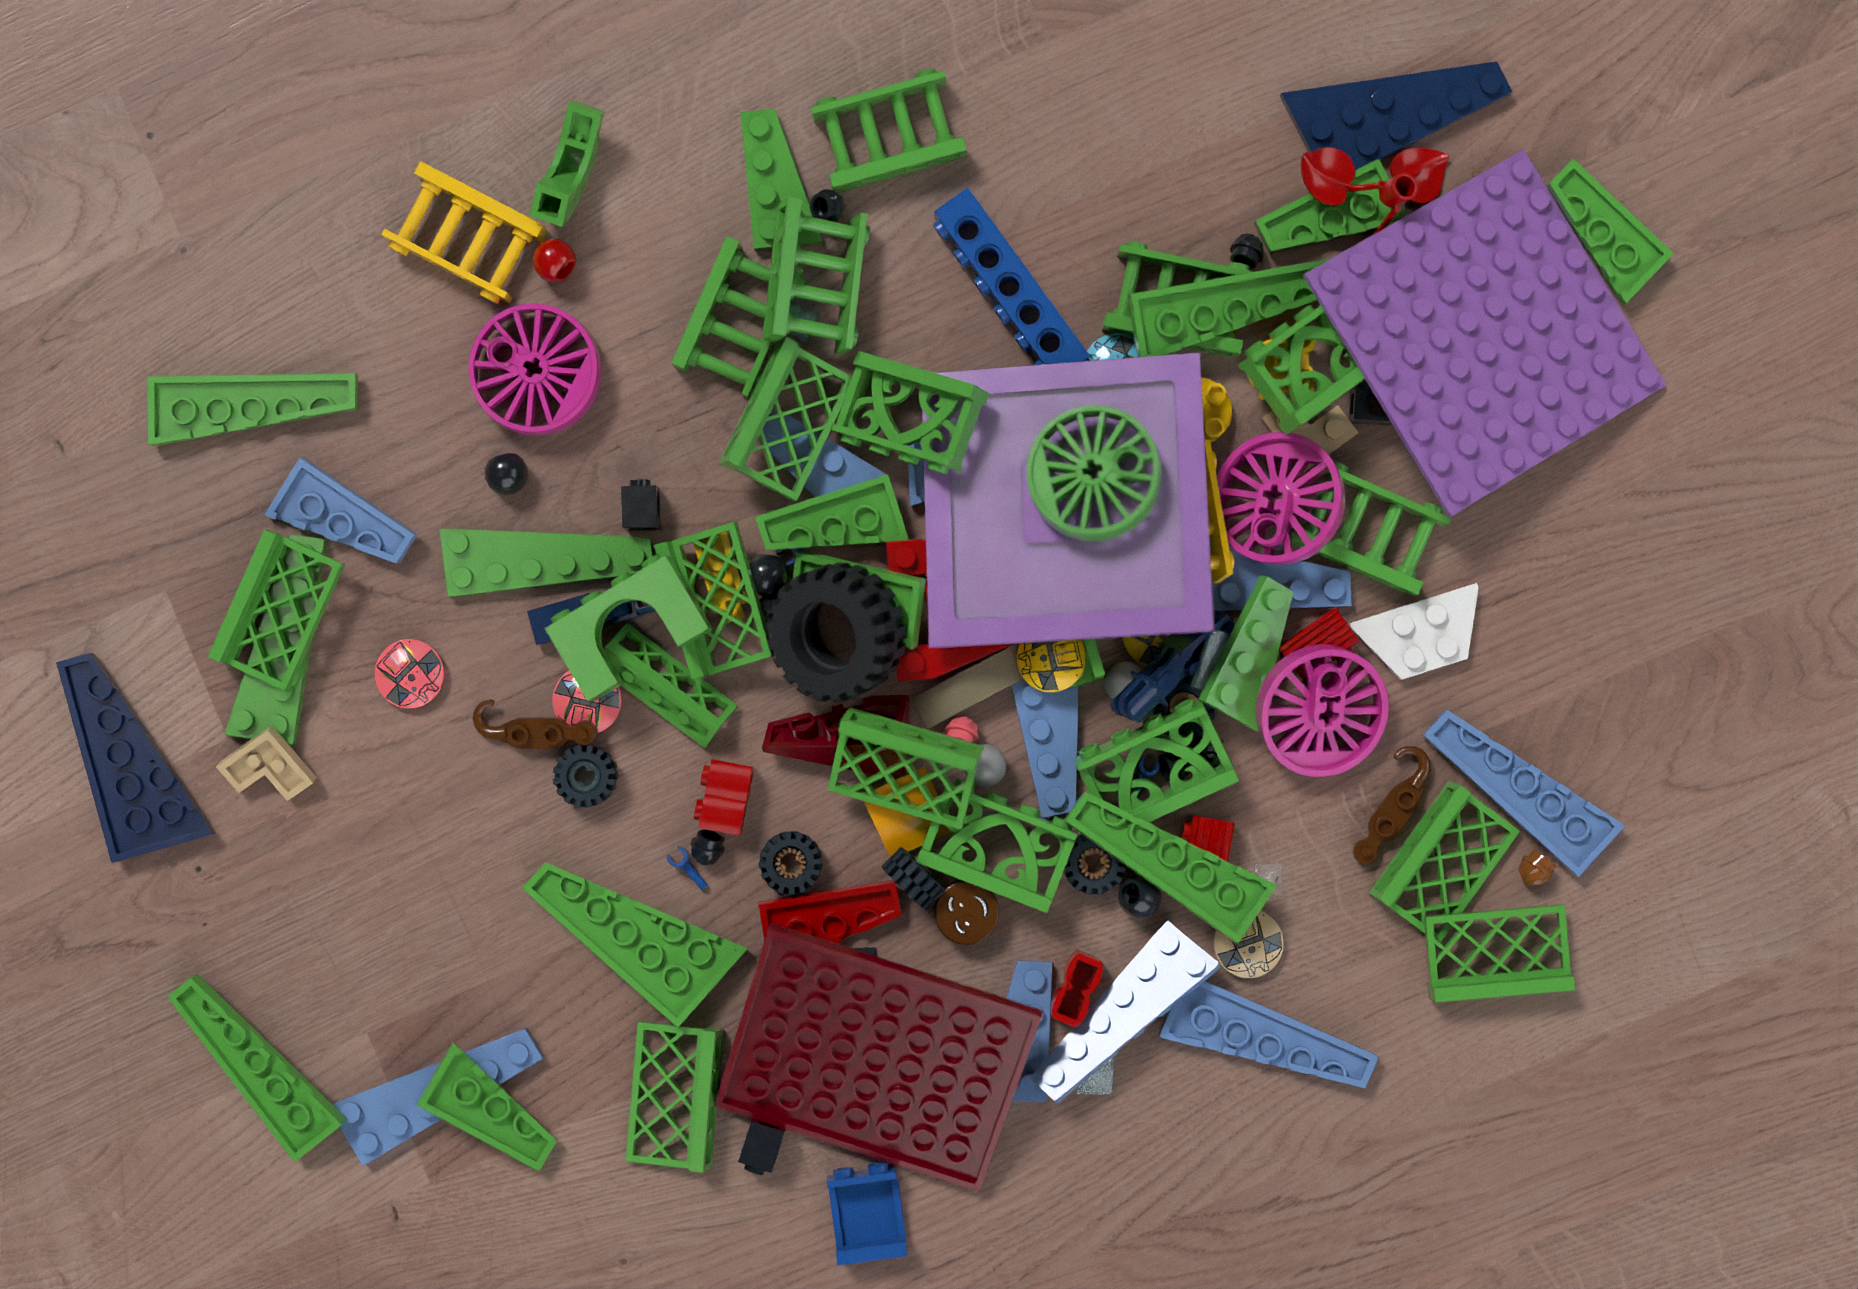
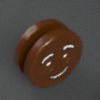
[935,879,999,945]

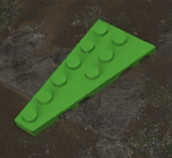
[522,862,748,1028]

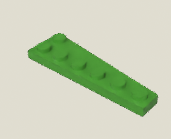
[1127,258,1331,357]
[147,373,358,446]
[440,528,653,597]
[225,534,327,745]
[1064,792,1277,943]
[168,974,348,1162]

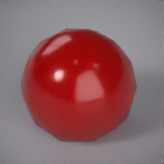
[532,239,577,282]

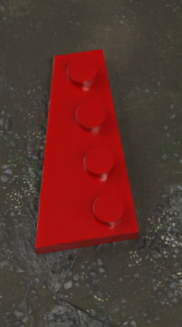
[758,880,901,943]

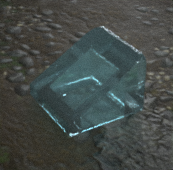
[1077,1059,1114,1094]

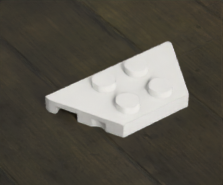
[1348,583,1478,680]

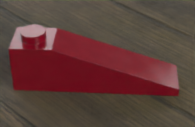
[762,695,910,774]

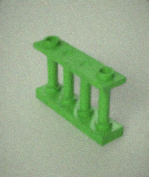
[810,69,967,193]
[762,197,870,355]
[671,236,808,400]
[1102,241,1253,359]
[1290,461,1452,597]

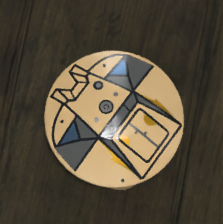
[1214,911,1284,978]

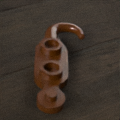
[473,699,597,749]
[1353,746,1431,864]

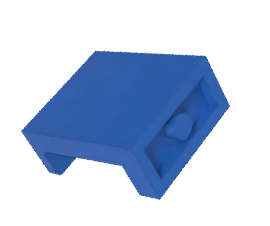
[826,1162,908,1266]

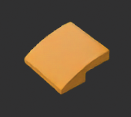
[864,767,952,857]

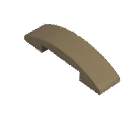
[912,643,1024,729]

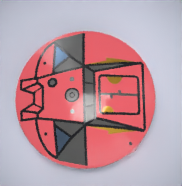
[375,639,446,708]
[552,671,622,733]

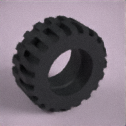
[767,562,907,703]

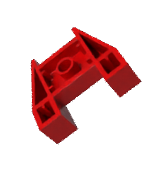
[886,539,1016,682]

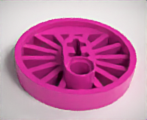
[468,303,602,436]
[1217,432,1345,565]
[1256,644,1389,777]

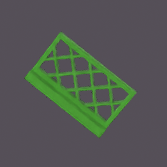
[718,337,852,502]
[654,522,775,680]
[208,529,345,692]
[827,707,984,830]
[1369,781,1520,943]
[1424,904,1575,1003]
[625,1021,724,1173]

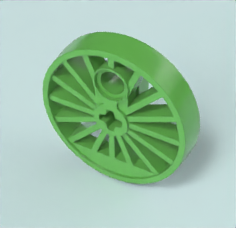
[1027,405,1163,541]

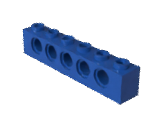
[932,187,1090,365]

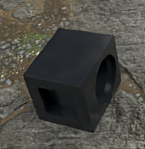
[1349,385,1392,426]
[621,479,661,531]
[738,1119,786,1175]

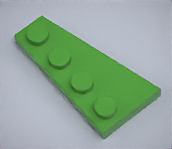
[740,109,823,251]
[1254,159,1407,254]
[1546,159,1674,305]
[755,474,909,550]
[793,550,926,649]
[1198,575,1294,732]
[416,1041,557,1171]

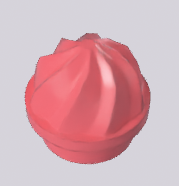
[945,716,979,744]

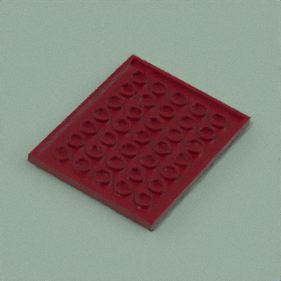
[714,922,1043,1192]

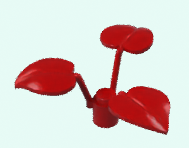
[1301,147,1449,244]

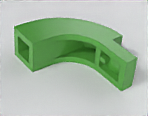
[529,100,605,227]

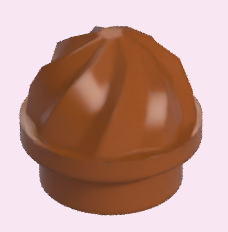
[1519,850,1556,886]

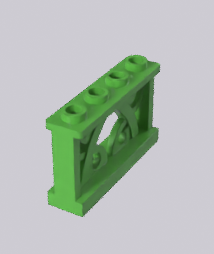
[1238,304,1365,435]
[831,350,990,475]
[1075,699,1239,822]
[916,778,1078,913]

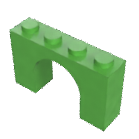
[545,554,713,701]

